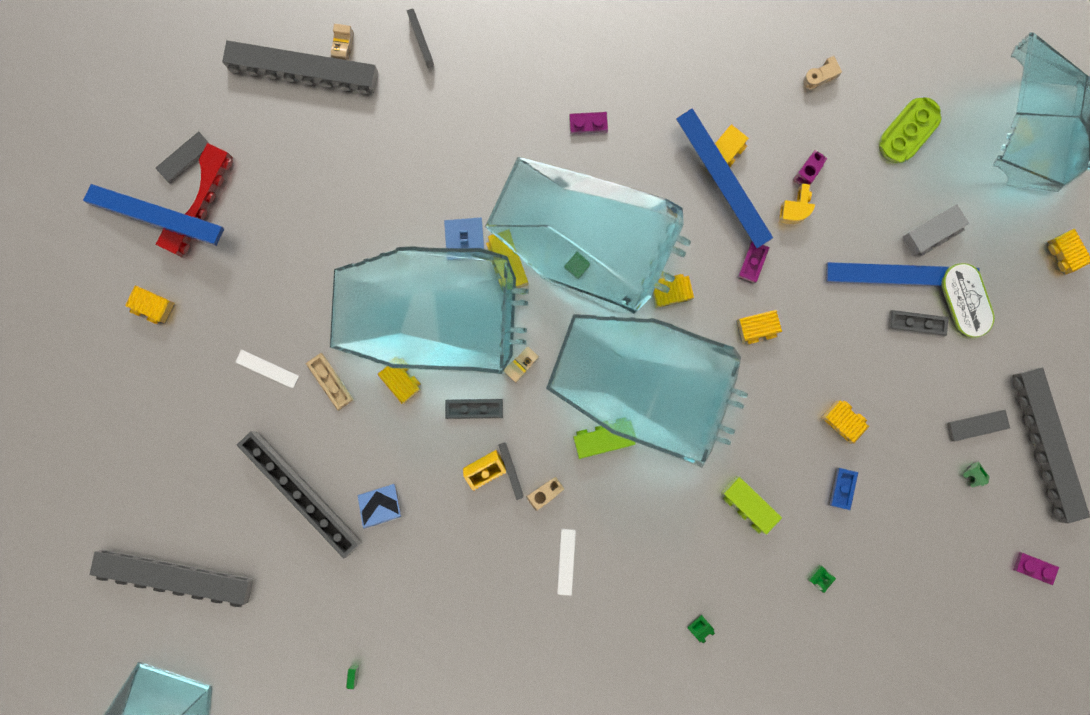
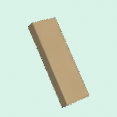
[305,353,354,411]

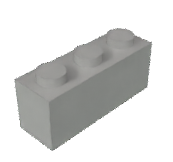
[902,204,970,256]

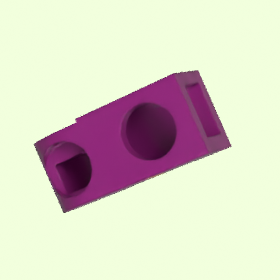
[792,150,827,185]

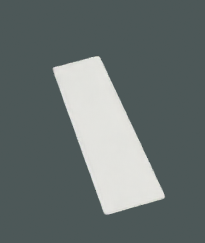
[235,350,299,389]
[557,529,576,596]

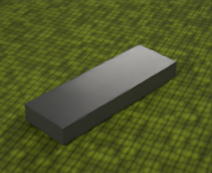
[406,8,434,68]
[156,131,210,183]
[888,310,949,337]
[445,399,503,419]
[948,410,1010,441]
[498,442,524,500]

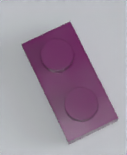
[569,112,608,134]
[738,241,770,283]
[1013,552,1059,585]

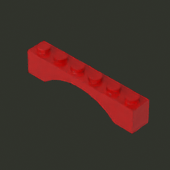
[155,143,233,257]

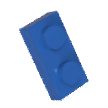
[830,468,858,510]

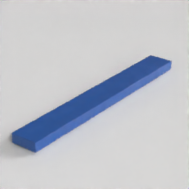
[676,108,773,248]
[83,184,224,246]
[826,262,980,286]

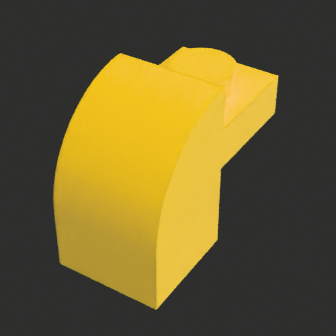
[778,184,815,224]

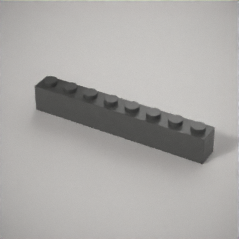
[222,40,378,94]
[1013,367,1090,524]
[237,431,362,559]
[89,550,253,607]

